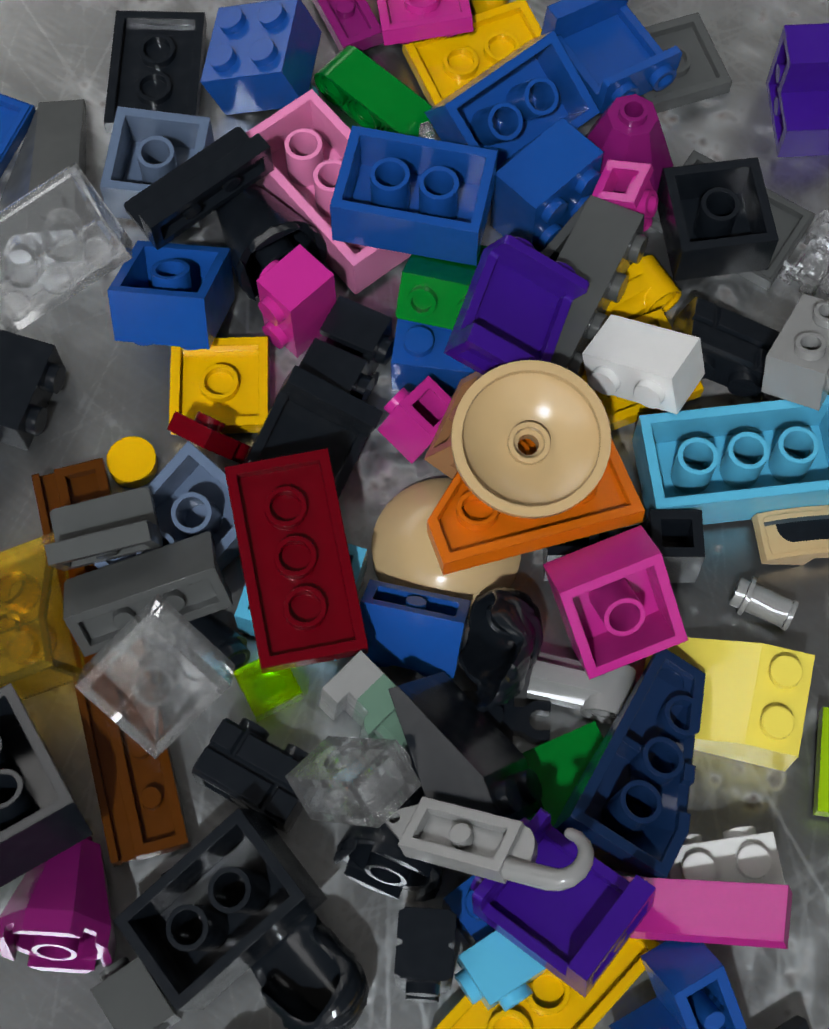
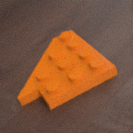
[427,439,645,575]

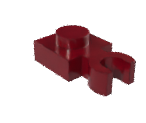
[167,411,251,464]

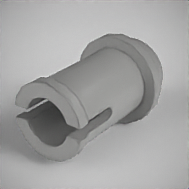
[728,576,799,631]

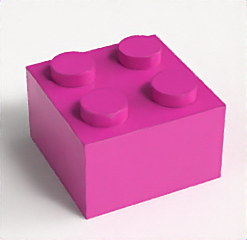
[543,525,688,680]

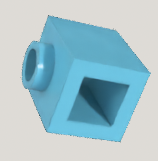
[454,930,546,1012]

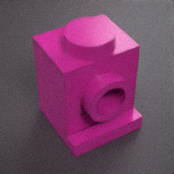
[592,159,658,232]

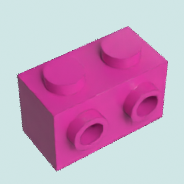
[256,244,336,358]

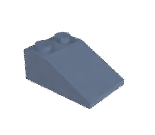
[94,441,240,571]

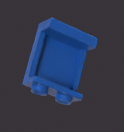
[540,0,683,115]

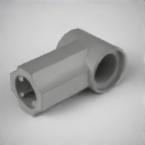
[526,652,636,725]

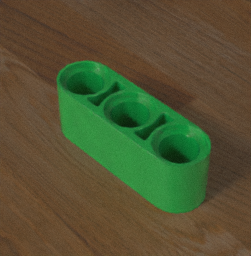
[314,45,436,138]

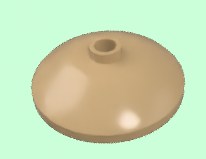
[451,360,612,519]
[371,478,521,619]

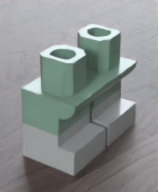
[319,650,408,762]

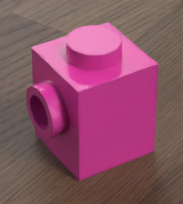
[377,376,452,464]

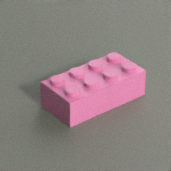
[245,89,411,295]

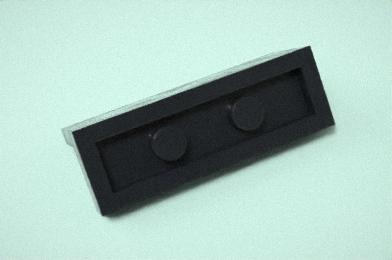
[124,127,274,250]

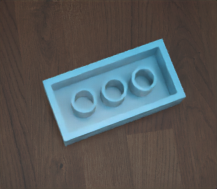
[632,395,829,525]

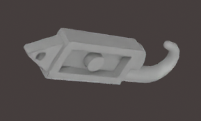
[381,796,594,891]

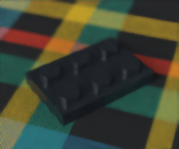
[104,11,207,133]

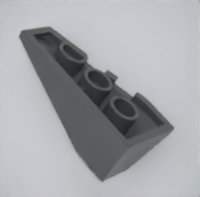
[0,99,87,266]

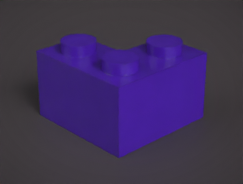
[766,23,829,158]

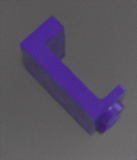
[444,235,590,375]
[470,808,656,998]

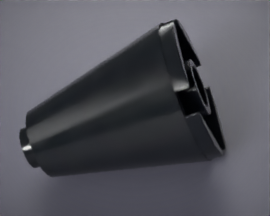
[216,183,327,301]
[333,747,443,902]

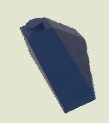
[553,649,706,878]

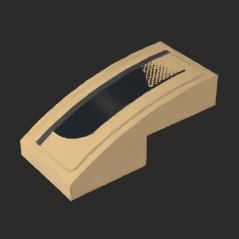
[751,505,829,565]

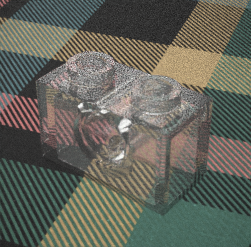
[285,736,421,828]

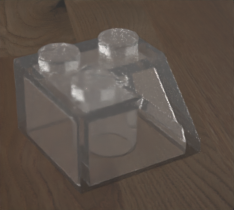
[75,594,235,759]

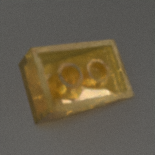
[0,532,87,701]

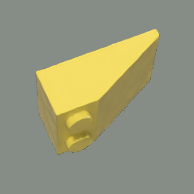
[643,637,815,772]

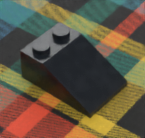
[388,672,544,821]

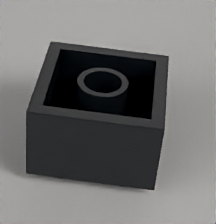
[657,157,779,281]

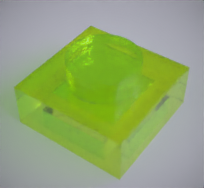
[233,659,304,722]

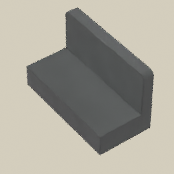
[44,487,163,571]

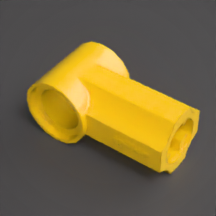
[605,255,682,319]

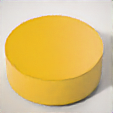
[106,436,158,488]

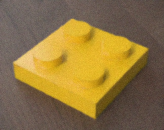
[169,336,270,435]

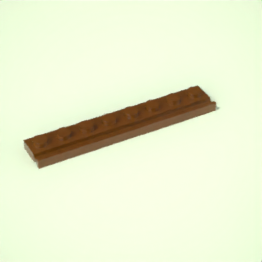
[31,458,191,867]

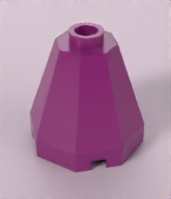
[585,94,673,192]
[0,836,117,974]

